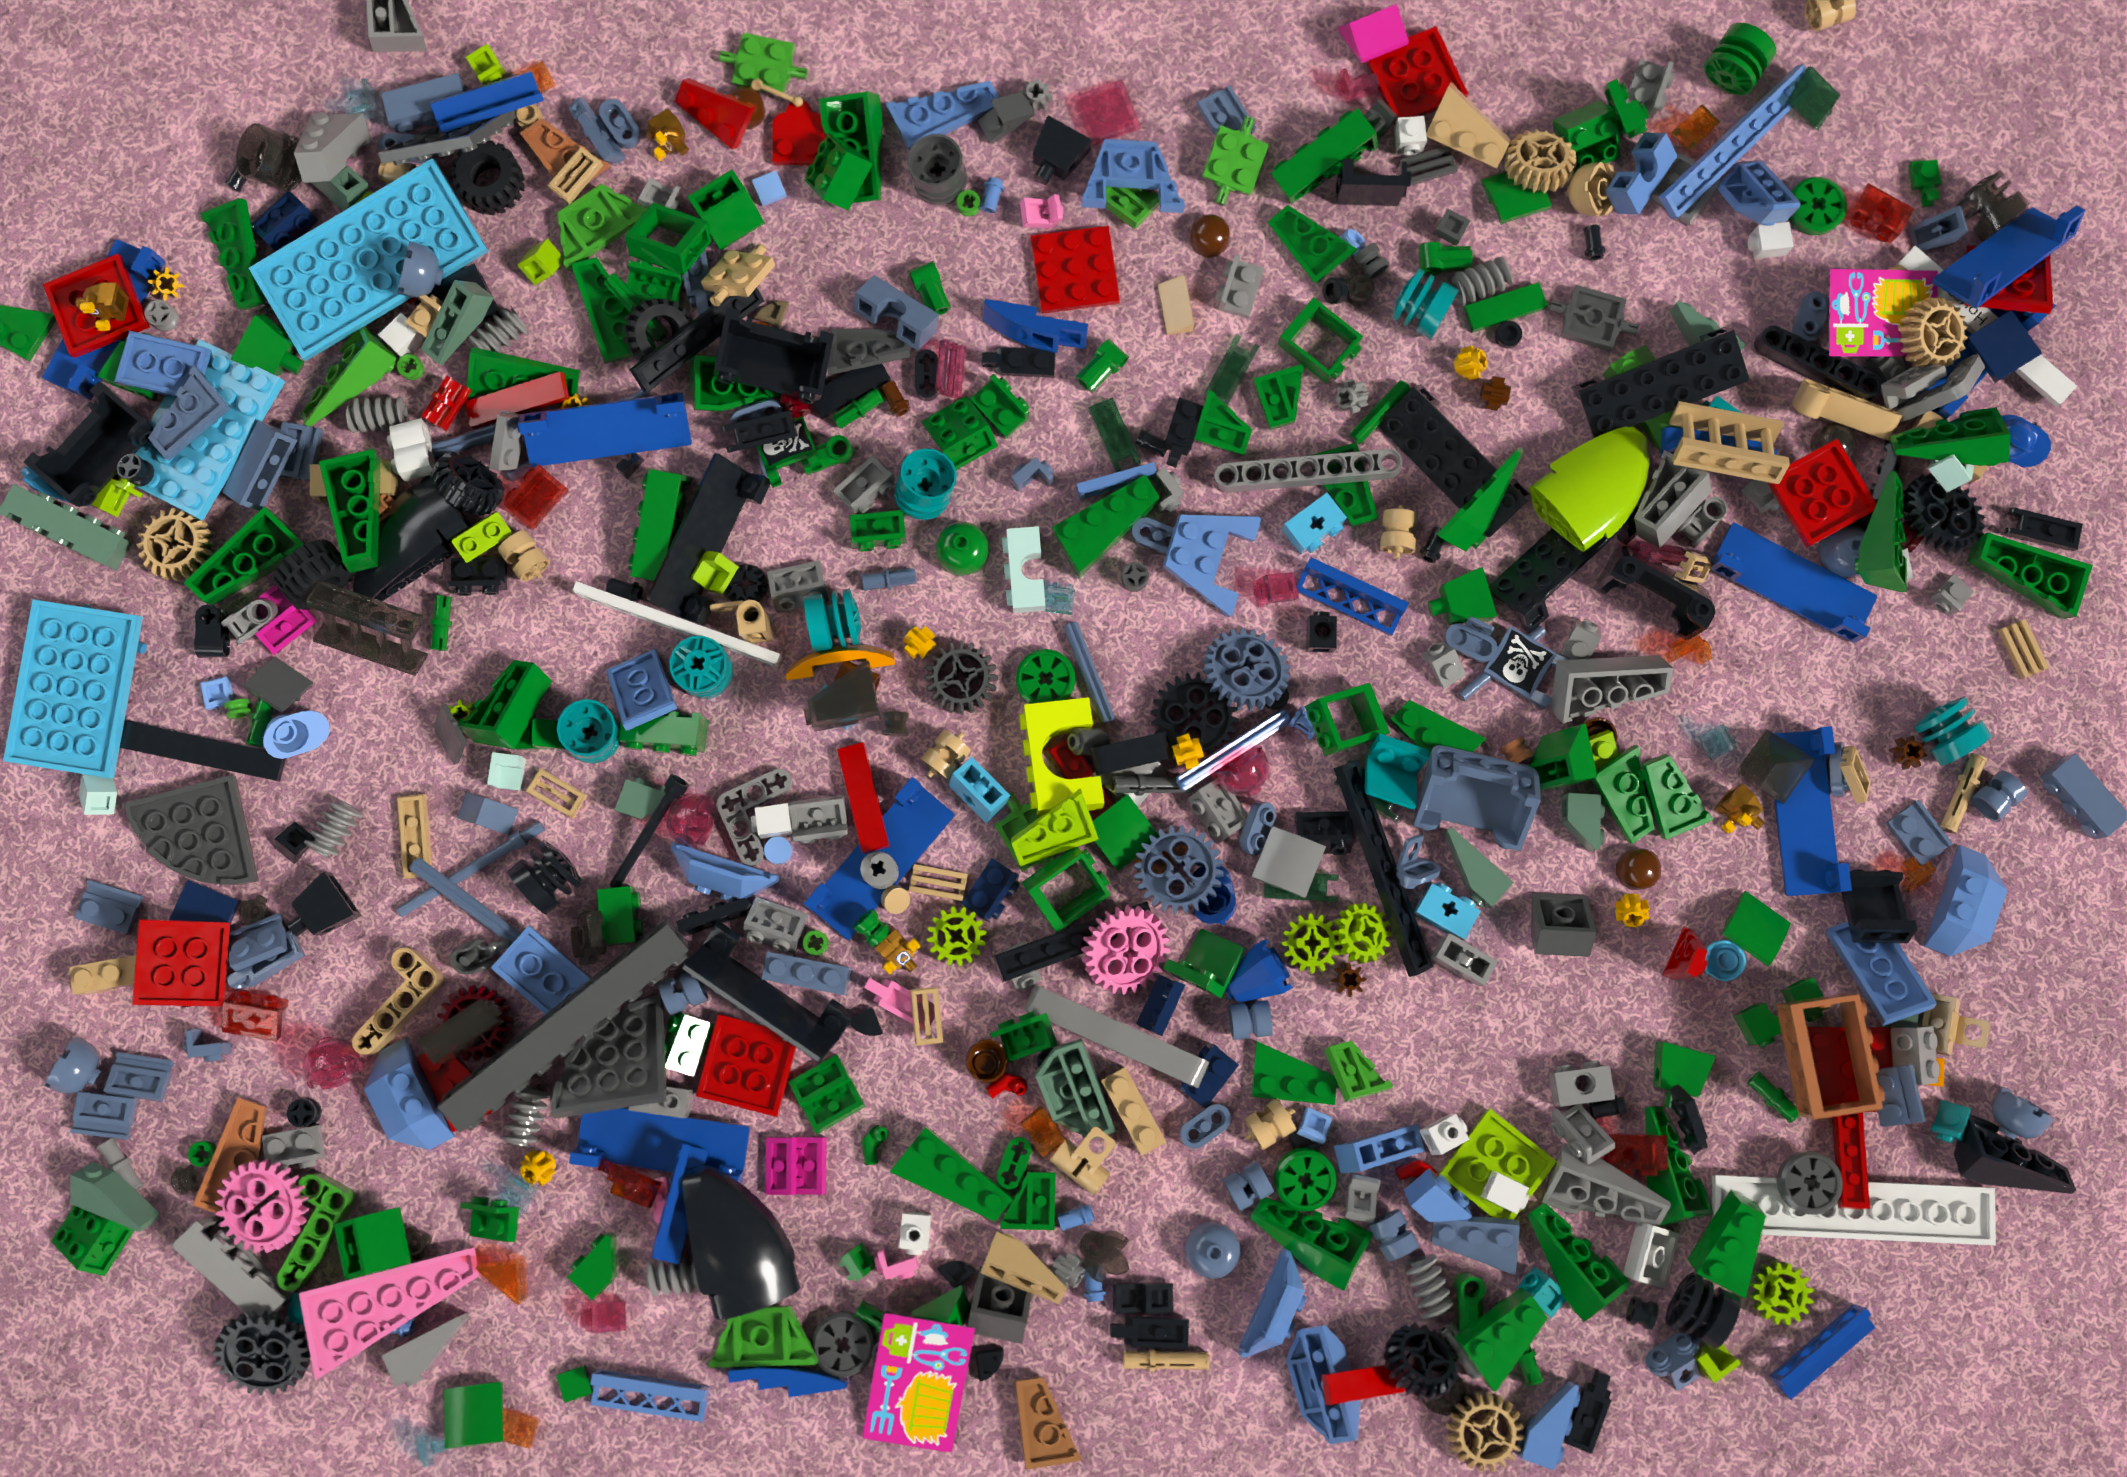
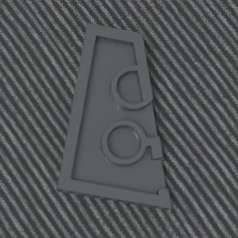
[828,329,911,375]

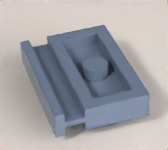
[1196,84,1256,136]
[279,422,324,481]
[1885,800,1953,867]
[75,880,144,935]
[228,913,287,971]
[104,1052,175,1103]
[1876,1064,1926,1127]
[70,1091,138,1140]

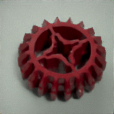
[436,985,514,1061]

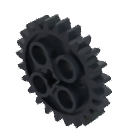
[1903,473,1986,554]
[1150,672,1239,761]
[213,1309,311,1396]

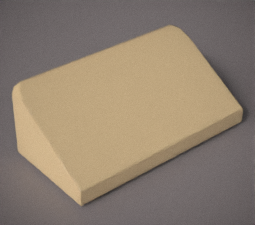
[1158,275,1194,335]

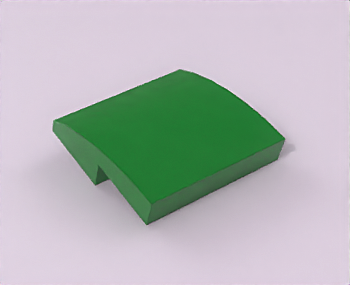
[1481,172,1552,225]
[1093,794,1160,872]
[1722,891,1791,967]
[788,1054,866,1134]
[444,1382,504,1449]

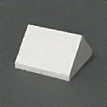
[1623,1222,1680,1288]

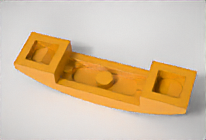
[786,645,895,681]

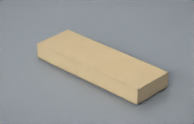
[397,794,432,879]

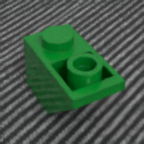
[567,1232,617,1300]

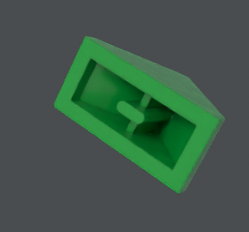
[911,1285,971,1326]

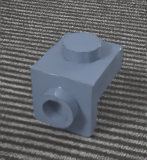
[1011,457,1054,491]
[183,1029,231,1062]

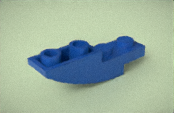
[983,299,1088,353]

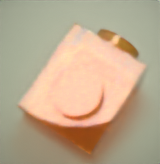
[1672,105,1720,151]
[1664,635,1713,665]
[1020,1106,1065,1157]

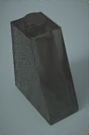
[804,661,881,732]
[417,999,504,1064]

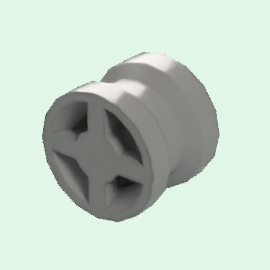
[144,300,179,332]

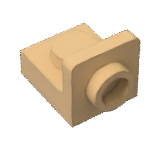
[405,294,443,338]

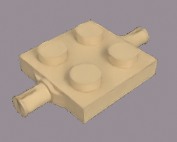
[701,243,775,306]

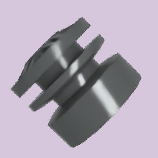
[907,134,967,205]

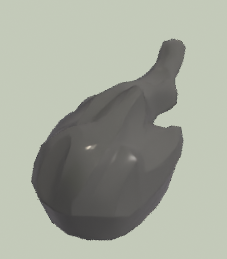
[450,939,512,975]

